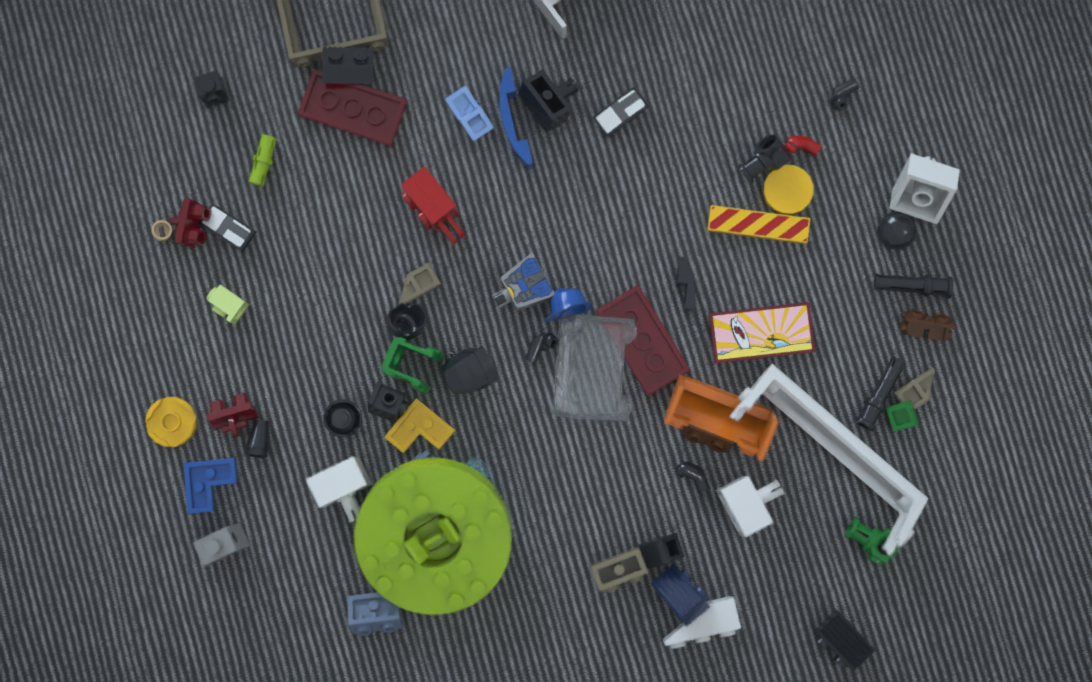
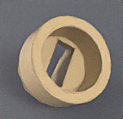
[151,220,172,241]

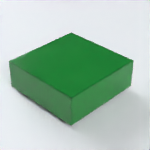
[886,400,919,432]

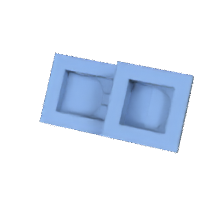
[444,86,494,141]

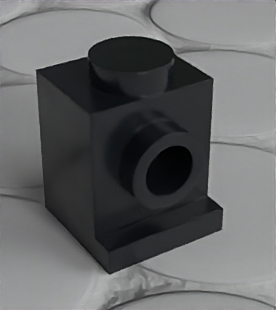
[193,70,230,109]
[368,381,408,423]

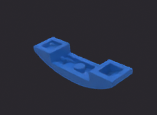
[500,67,533,169]

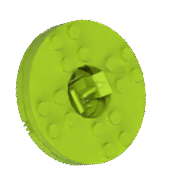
[354,458,512,615]

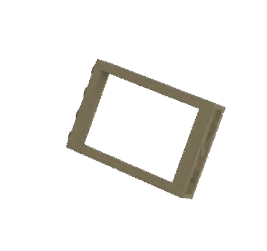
[277,0,389,67]

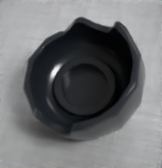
[877,212,917,250]
[386,303,428,340]
[323,399,362,438]

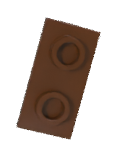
[900,309,956,342]
[680,424,734,453]

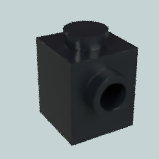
[639,533,685,569]

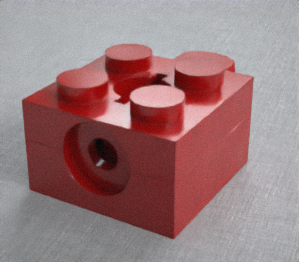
[401,166,466,245]

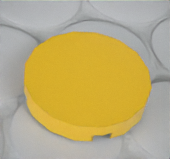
[763,165,814,215]
[145,397,197,447]

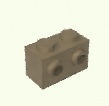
[590,547,648,593]

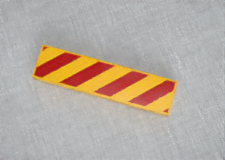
[707,205,810,244]

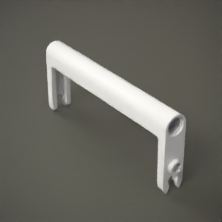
[730,363,928,556]

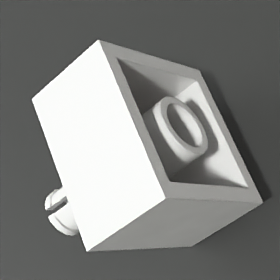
[889,154,960,224]
[306,457,372,523]
[715,476,784,537]

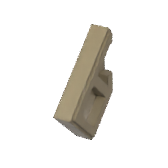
[399,262,441,305]
[893,367,935,409]

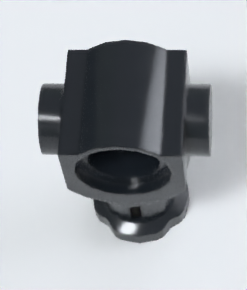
[738,134,791,183]

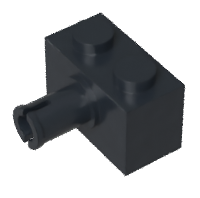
[518,70,579,133]

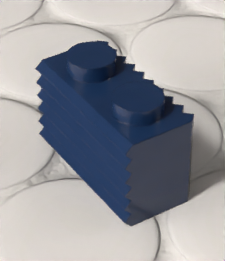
[651,564,710,627]

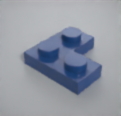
[183,458,238,514]

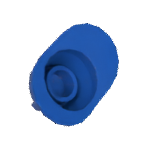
[544,288,593,322]

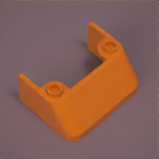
[664,375,779,461]

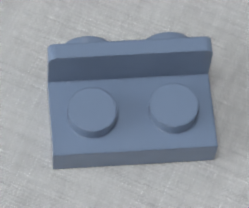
[347,592,403,636]

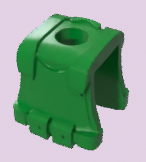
[382,337,445,394]

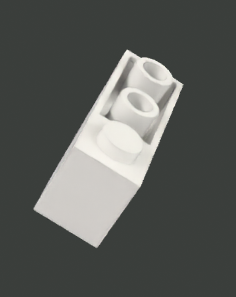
[663,596,741,649]

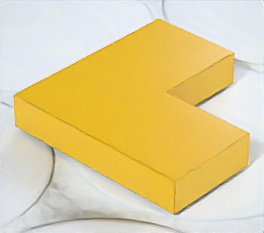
[384,398,456,453]

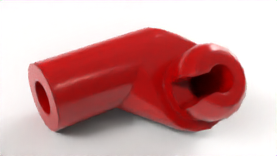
[784,135,822,156]

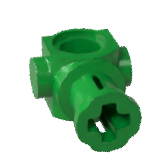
[844,517,898,567]

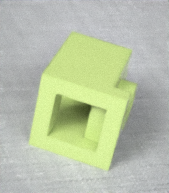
[206,285,250,325]

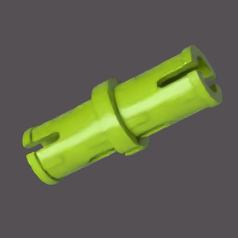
[248,134,277,187]

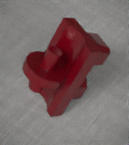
[169,198,212,249]
[206,393,258,437]

